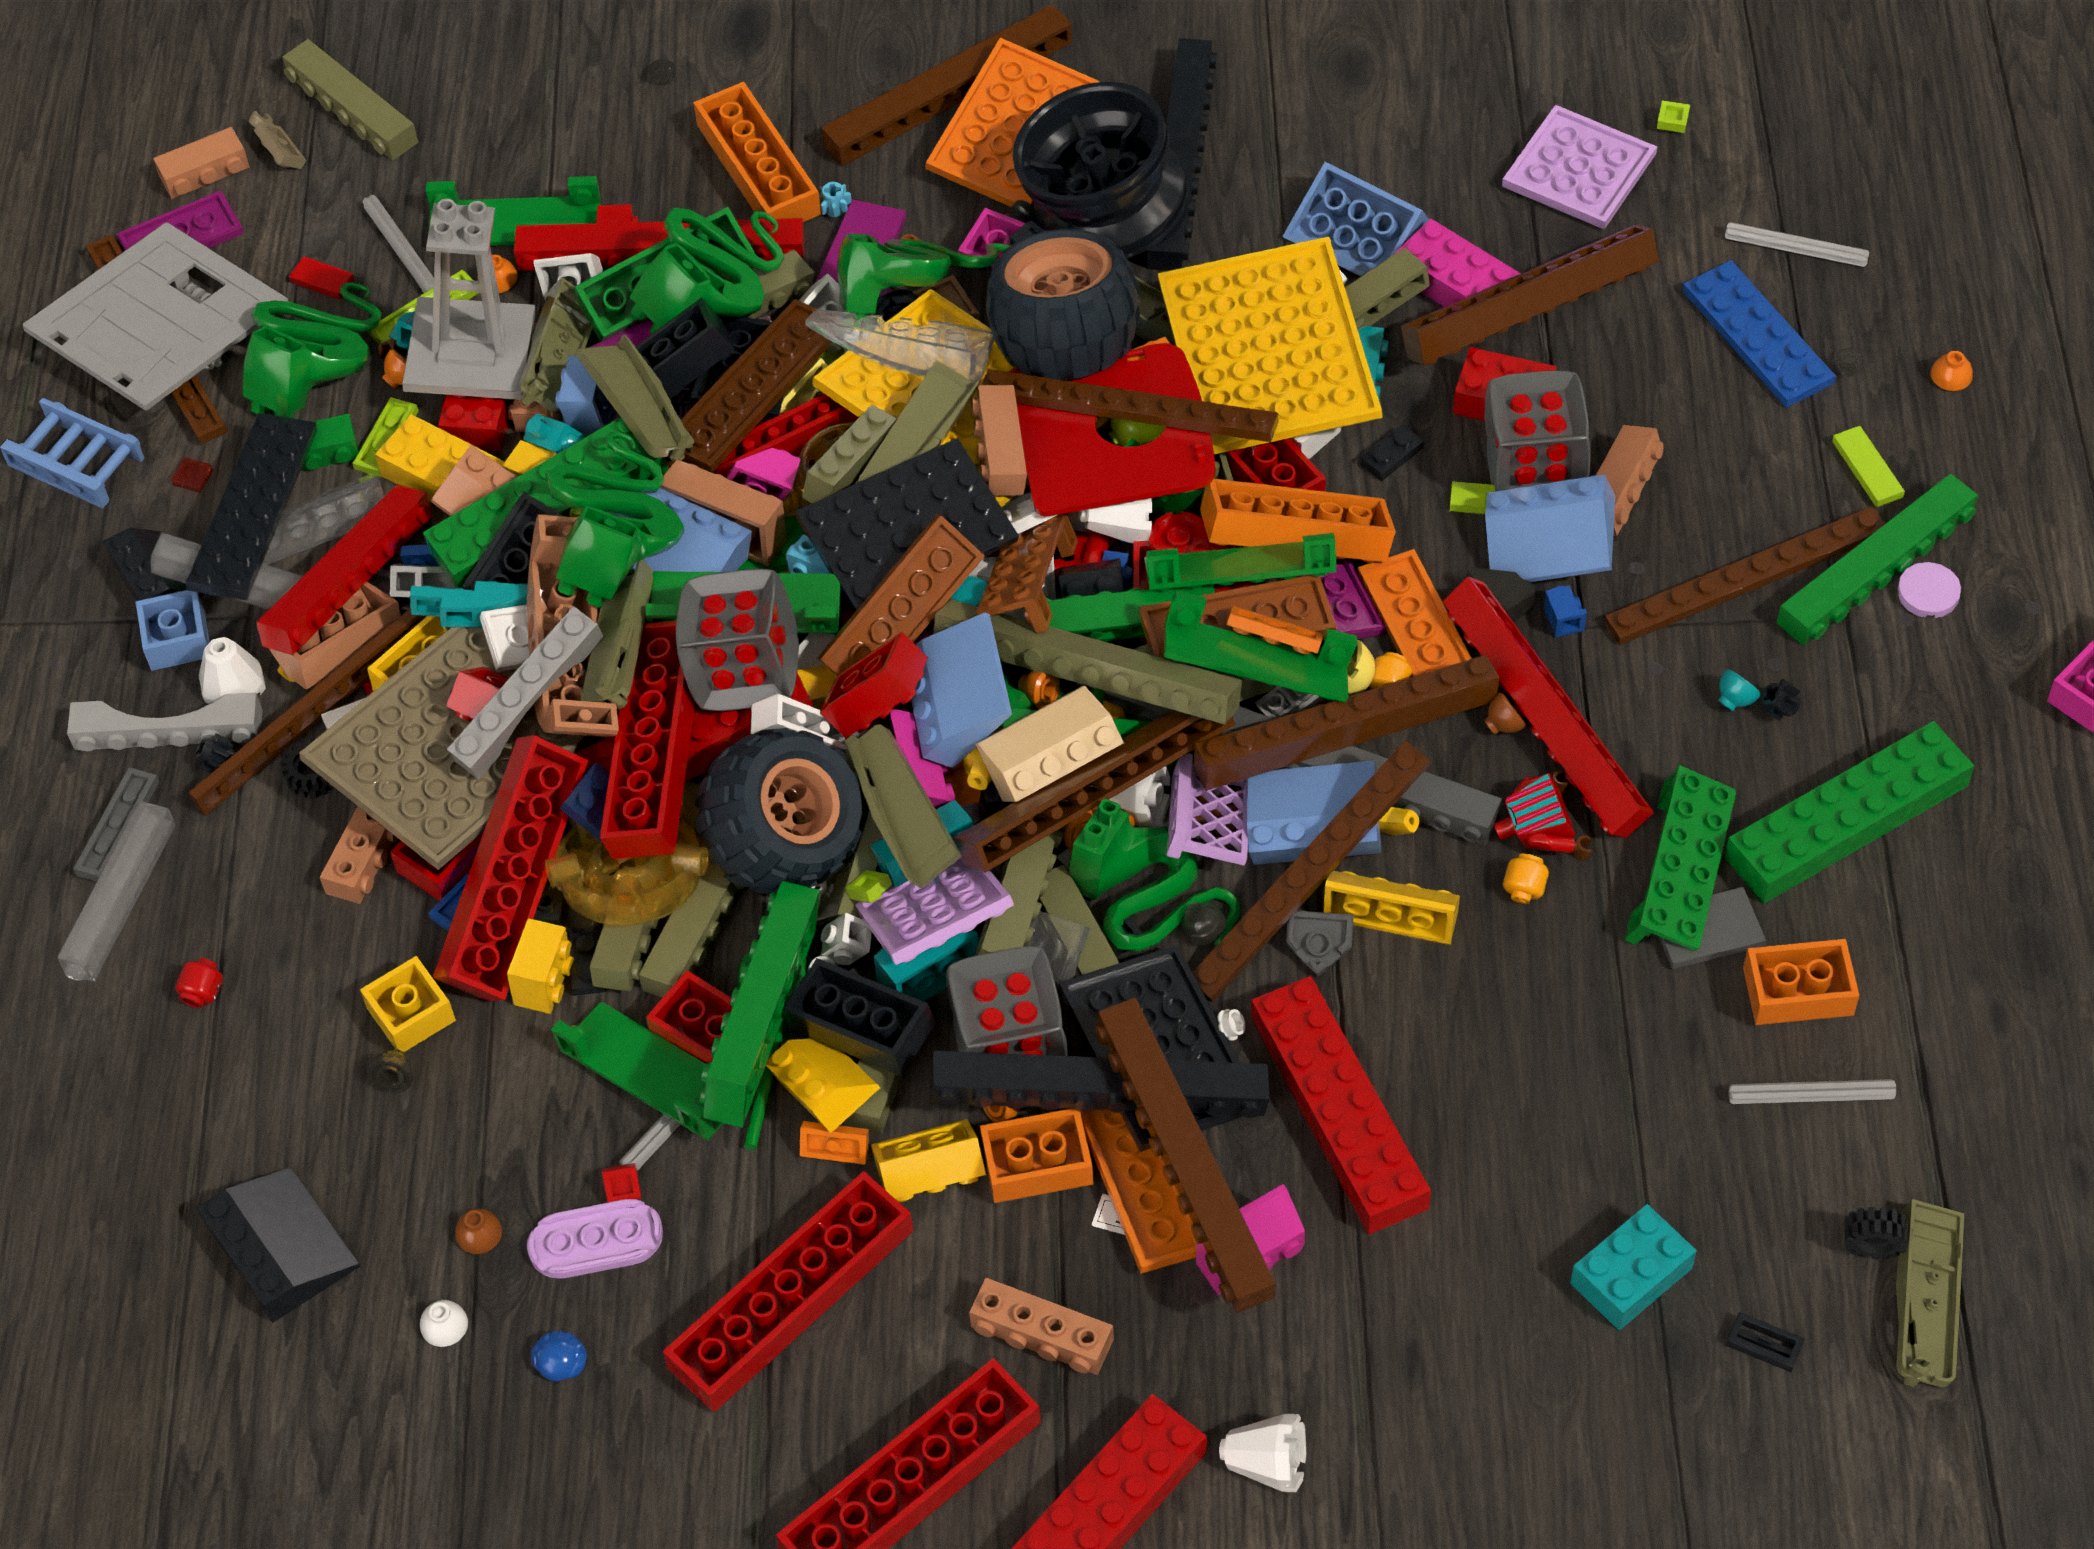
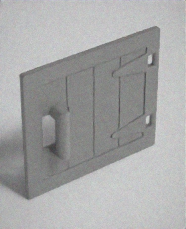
[23,223,288,410]

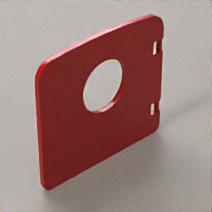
[1009,343,1216,517]

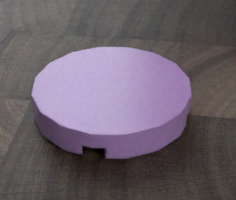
[1898,562,1961,618]

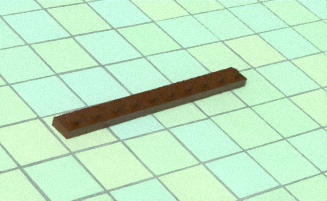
[86,234,228,444]
[981,369,1279,442]
[1604,506,1885,645]
[188,607,427,816]
[1192,740,1431,1002]

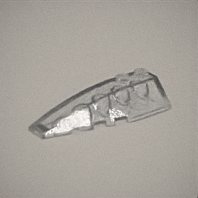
[805,309,994,383]
[261,473,384,567]

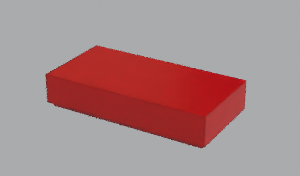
[289,256,355,300]

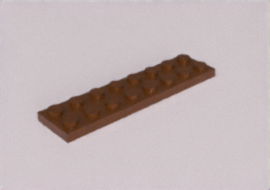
[681,299,845,473]

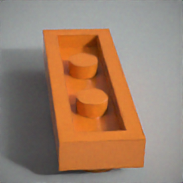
[1227,605,1323,654]

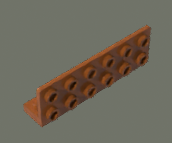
[976,513,1078,633]

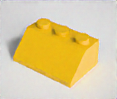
[766,1038,880,1133]
[871,1119,986,1202]

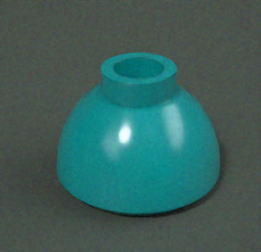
[1718,669,1760,711]

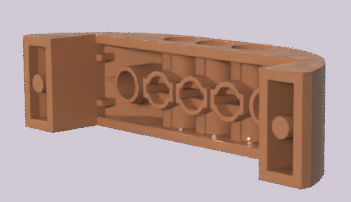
[527,514,619,737]

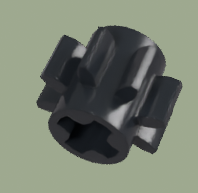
[1761,679,1800,721]
[195,733,235,773]

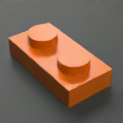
[800,1121,869,1165]

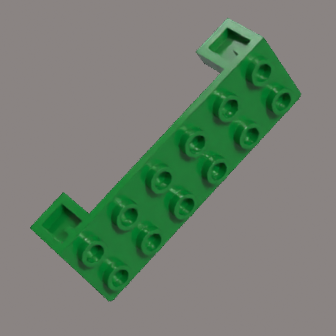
[426,176,601,246]
[1144,533,1337,592]
[646,571,841,634]
[1164,590,1357,702]
[1624,765,1736,951]
[551,1002,723,1141]

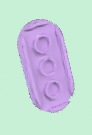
[527,1199,663,1279]

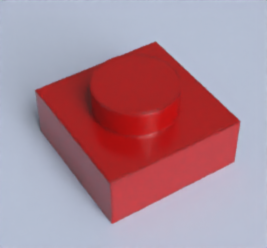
[602,1163,641,1202]

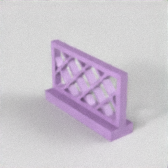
[1167,753,1248,866]

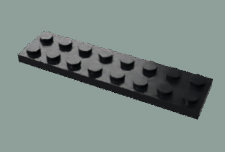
[186,413,317,600]

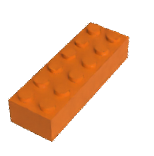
[693,82,821,222]
[1200,479,1396,563]

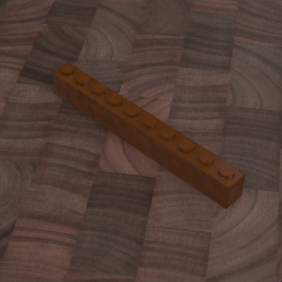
[821,4,1072,167]
[1401,225,1659,365]
[1194,655,1499,791]
[954,710,1235,873]
[1095,997,1276,1313]

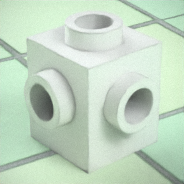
[821,913,872,966]

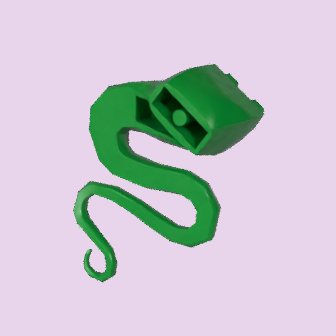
[630,208,784,335]
[837,233,1011,328]
[243,282,382,418]
[546,432,684,608]
[1069,798,1241,951]

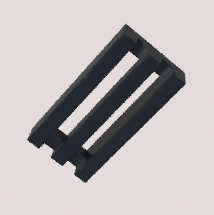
[1725,1312,1805,1373]

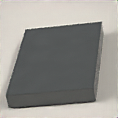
[1659,887,1766,970]

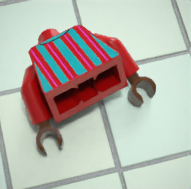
[1494,770,1593,860]

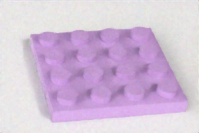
[1502,105,1657,229]
[855,857,1014,965]

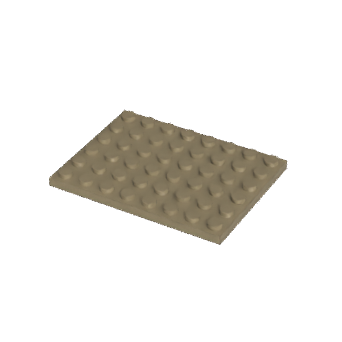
[299,626,609,870]

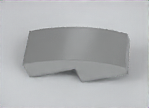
[1255,686,1325,719]

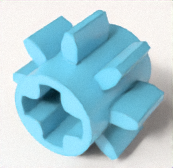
[819,182,852,217]

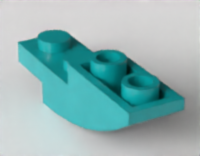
[410,581,528,628]

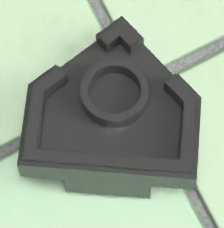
[1286,911,1354,978]

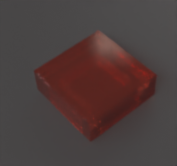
[171,457,213,493]

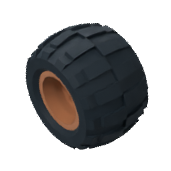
[986,229,1140,380]
[694,728,866,894]

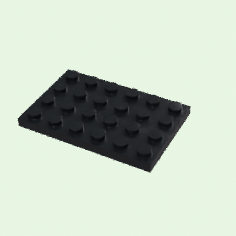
[795,438,1019,613]
[1058,945,1243,1152]

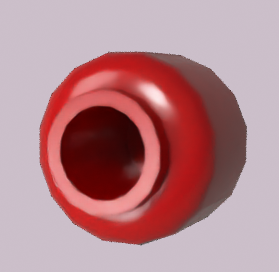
[175,958,223,1008]

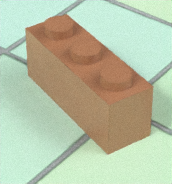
[153,127,250,199]

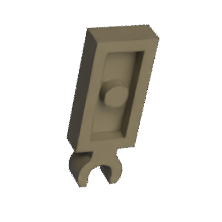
[249,111,307,169]

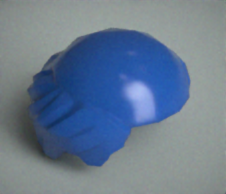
[531,1330,587,1381]

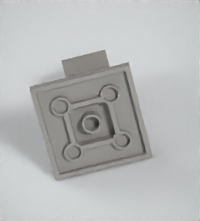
[402,199,535,400]

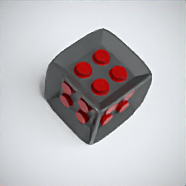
[1485,370,1591,492]
[676,569,799,711]
[946,946,1068,1056]

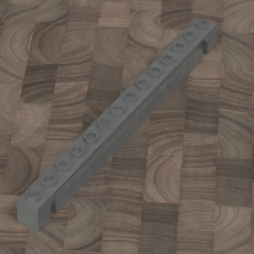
[1077,683,1502,845]

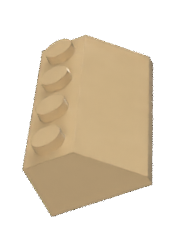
[975,686,1124,802]

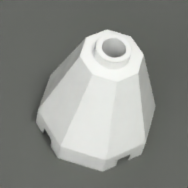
[1079,498,1152,544]
[199,637,266,705]
[1109,766,1170,827]
[1219,1414,1306,1492]

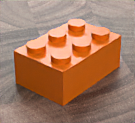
[1743,939,1859,1025]
[980,1109,1093,1203]

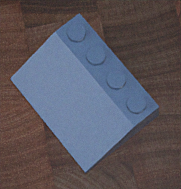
[1282,162,1429,277]
[1485,474,1615,588]
[618,488,752,575]
[911,612,1012,768]
[1247,760,1381,865]

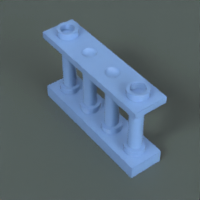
[0,398,144,509]

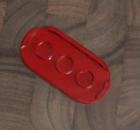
[1148,511,1255,593]

